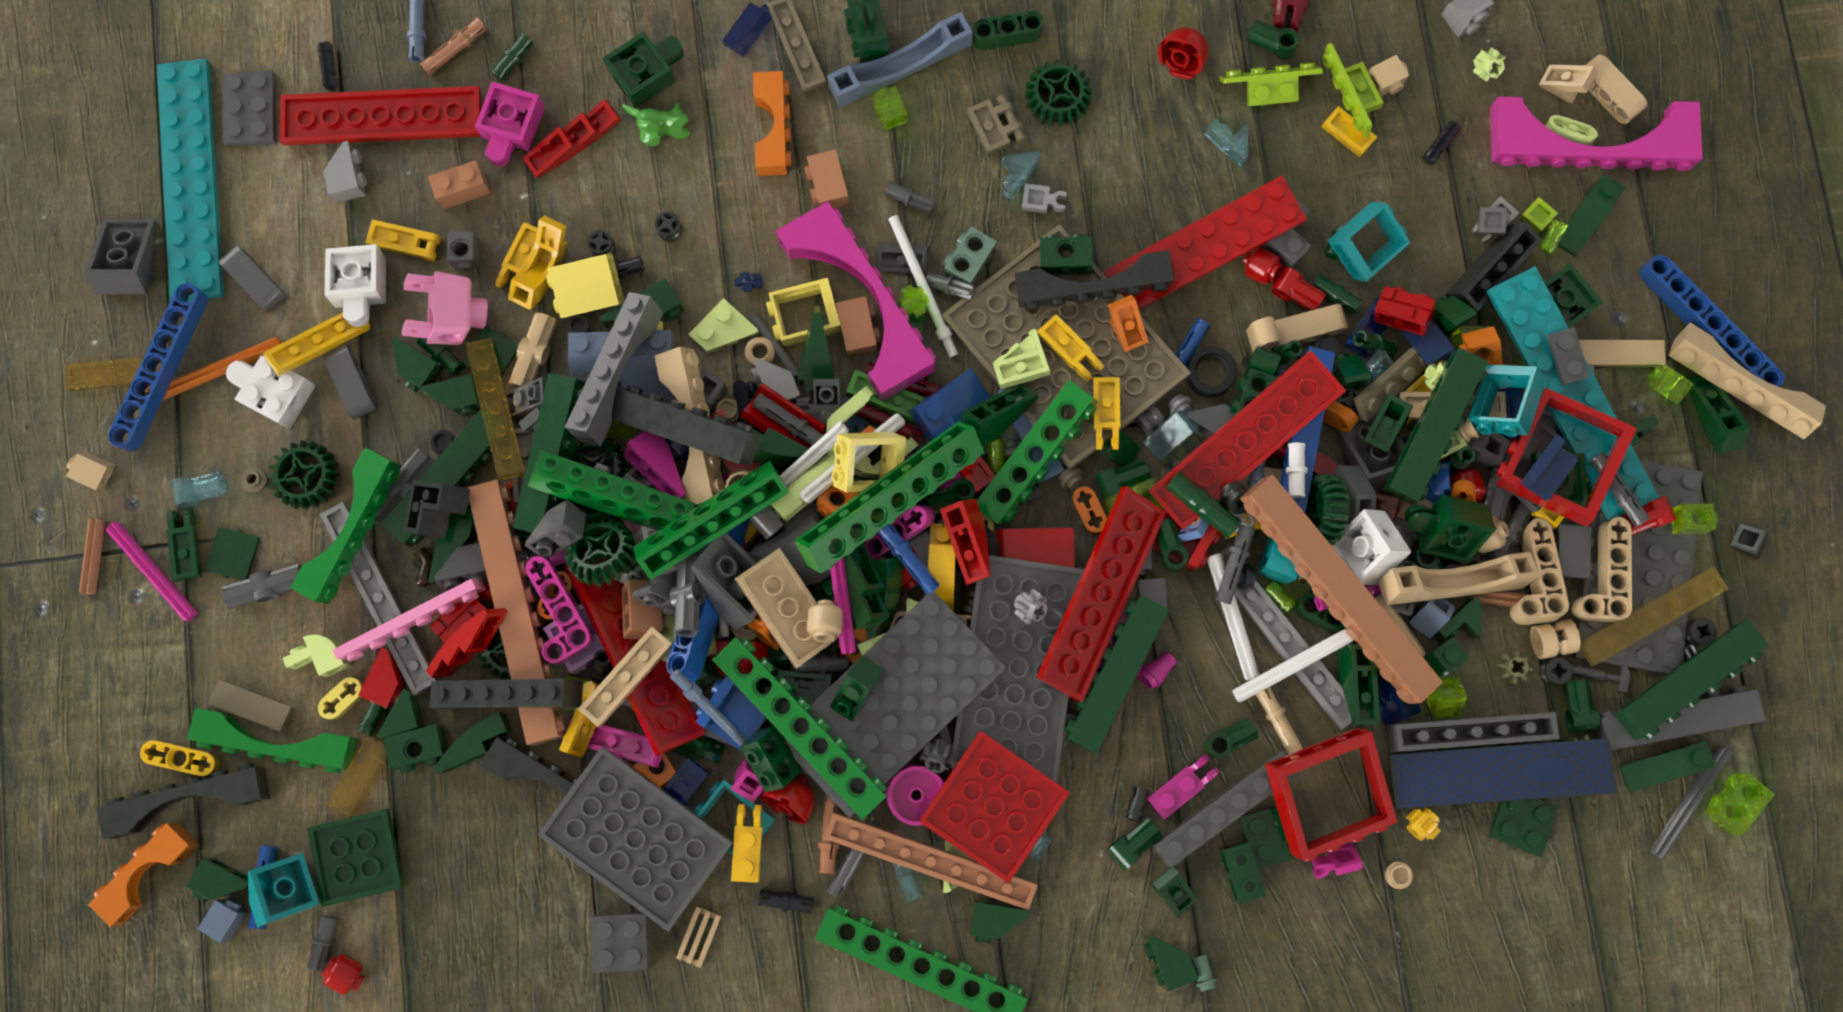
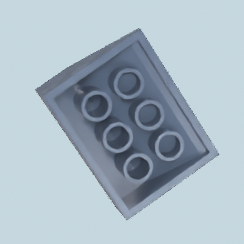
[568,330,676,403]

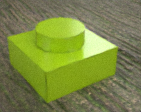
[1519,197,1558,234]

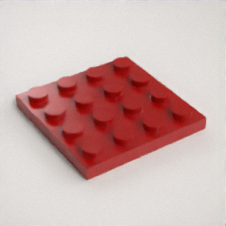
[918,730,1070,884]

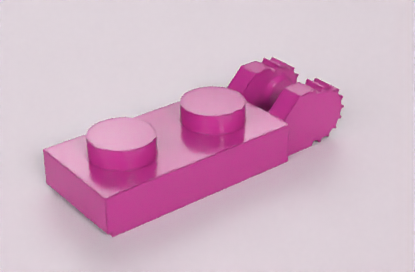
[1147,754,1220,820]

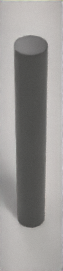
[750,313,799,379]

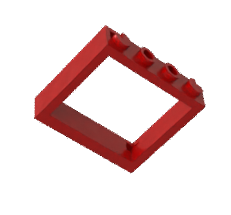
[1496,387,1637,527]
[1265,727,1397,861]

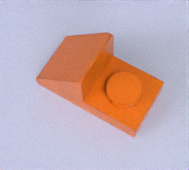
[1108,295,1148,352]

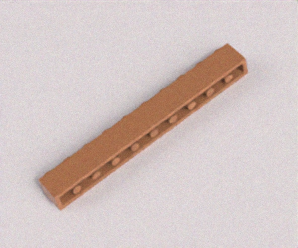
[1240,474,1443,704]
[468,480,566,746]

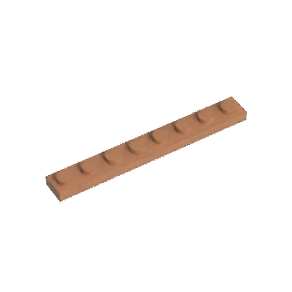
[824,811,1038,910]

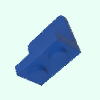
[695,676,766,750]

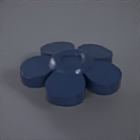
[734,272,763,292]

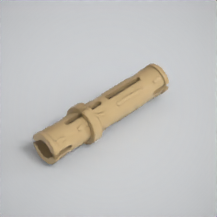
[1255,687,1303,755]

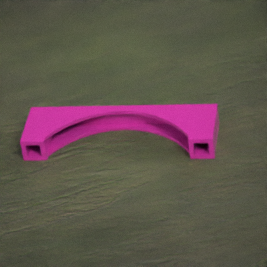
[1490,97,1703,171]
[776,201,936,402]

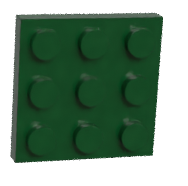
[307,808,404,907]

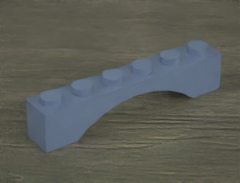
[827,12,973,108]

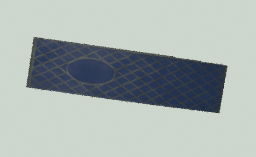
[1388,738,1617,809]

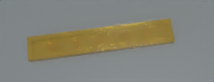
[466,339,525,480]
[1580,567,1728,666]

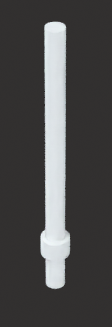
[888,215,958,358]

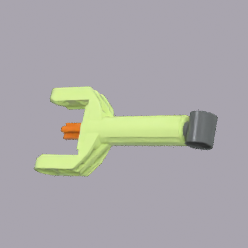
[749,386,918,540]

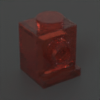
[1376,494,1399,523]

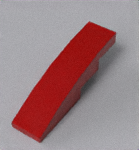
[523,99,622,178]
[426,608,508,678]

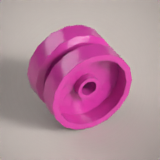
[885,763,943,825]

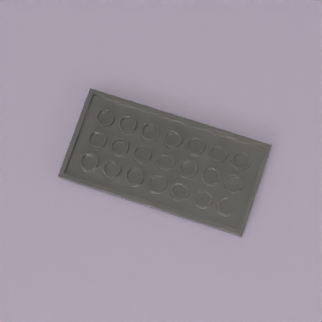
[1572,461,1702,675]
[950,555,1084,783]
[782,591,1006,818]

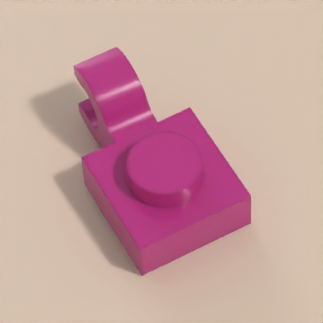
[1311,842,1363,879]

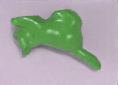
[621,103,690,147]

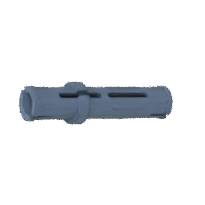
[407,0,427,63]

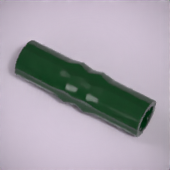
[1165,471,1242,538]

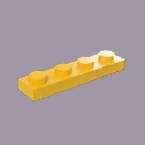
[263,312,370,376]

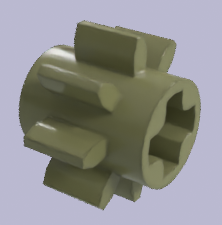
[1496,651,1533,685]

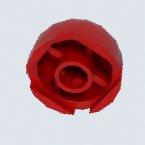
[1157,27,1209,79]
[761,774,815,825]

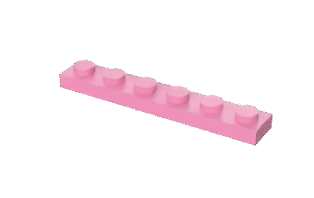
[333,579,486,662]

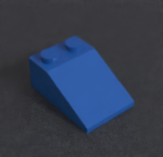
[908,368,990,442]

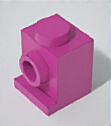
[731,758,763,803]

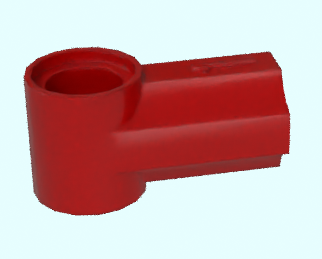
[1271,267,1326,311]
[1621,495,1678,535]

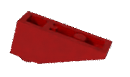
[940,499,991,585]

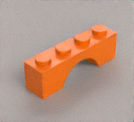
[753,71,792,176]
[88,823,200,927]

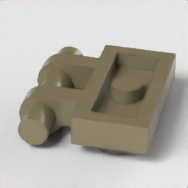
[967,94,1026,155]

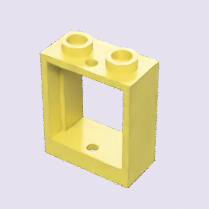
[766,278,842,347]
[832,432,906,492]

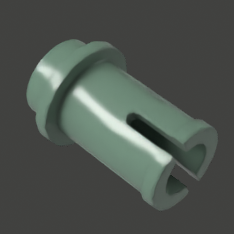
[1191,954,1217,991]

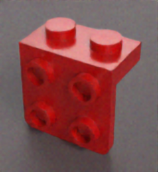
[1152,511,1221,572]

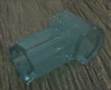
[170,471,228,508]

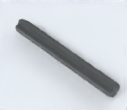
[1650,745,1733,859]

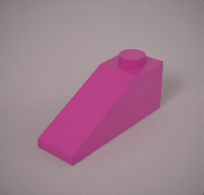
[624,431,686,499]

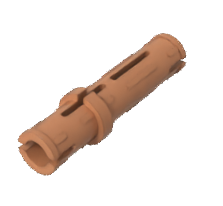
[419,17,487,76]
[818,792,840,874]

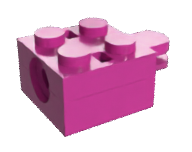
[475,81,546,166]

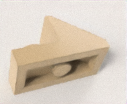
[1538,64,1598,103]

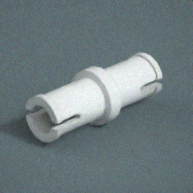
[1286,443,1308,498]

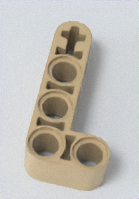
[1246,304,1349,352]
[1571,517,1632,622]
[1510,518,1569,625]

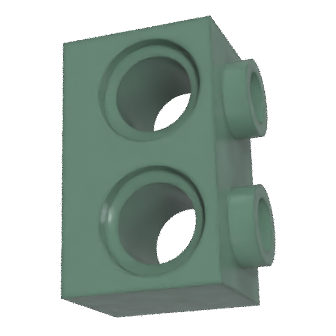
[943,226,997,285]

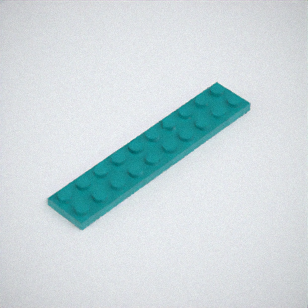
[157,58,224,301]
[1486,266,1659,520]

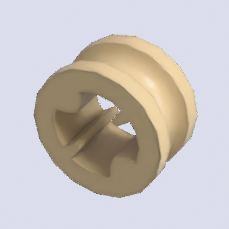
[1459,417,1480,443]

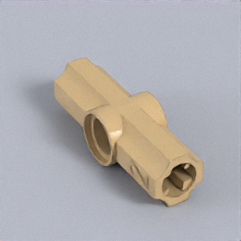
[509,313,558,388]

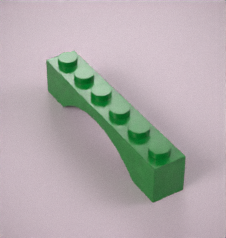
[290,447,402,604]
[187,708,358,774]

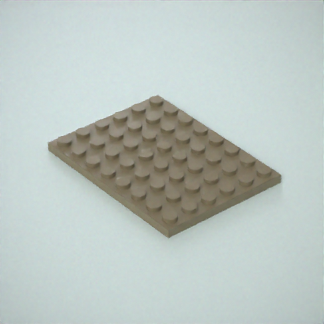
[941,224,1191,470]

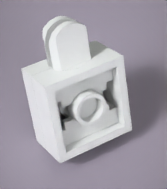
[325,244,386,327]
[226,355,316,429]
[1332,509,1411,586]

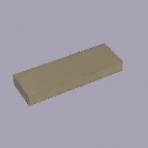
[208,679,294,732]

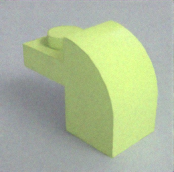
[282,635,352,677]

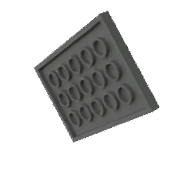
[538,746,734,932]

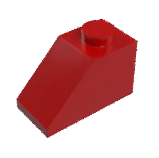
[358,647,406,709]

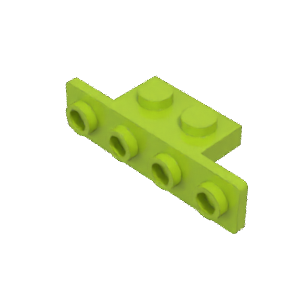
[1323,43,1383,138]
[1219,62,1323,106]

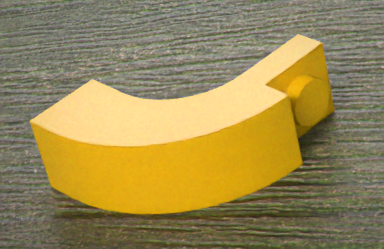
[508,215,568,310]
[928,523,956,612]

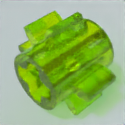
[898,284,930,317]

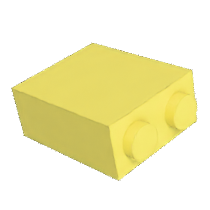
[546,253,625,318]

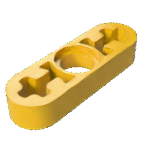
[140,740,220,776]

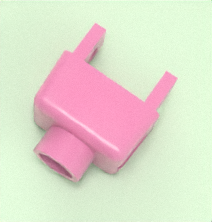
[402,271,488,345]

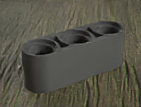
[218,245,287,313]
[323,344,378,420]

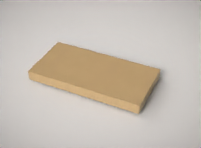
[734,548,839,668]

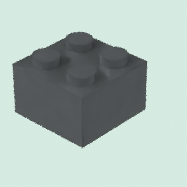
[591,912,653,973]

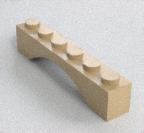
[1668,323,1826,439]
[654,347,725,508]
[1378,552,1540,606]

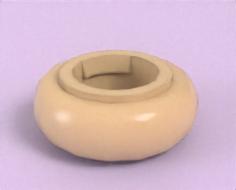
[745,337,776,367]

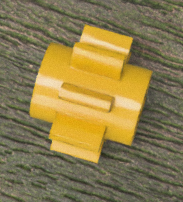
[1406,807,1441,841]

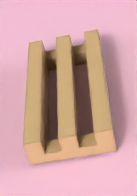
[676,906,722,968]

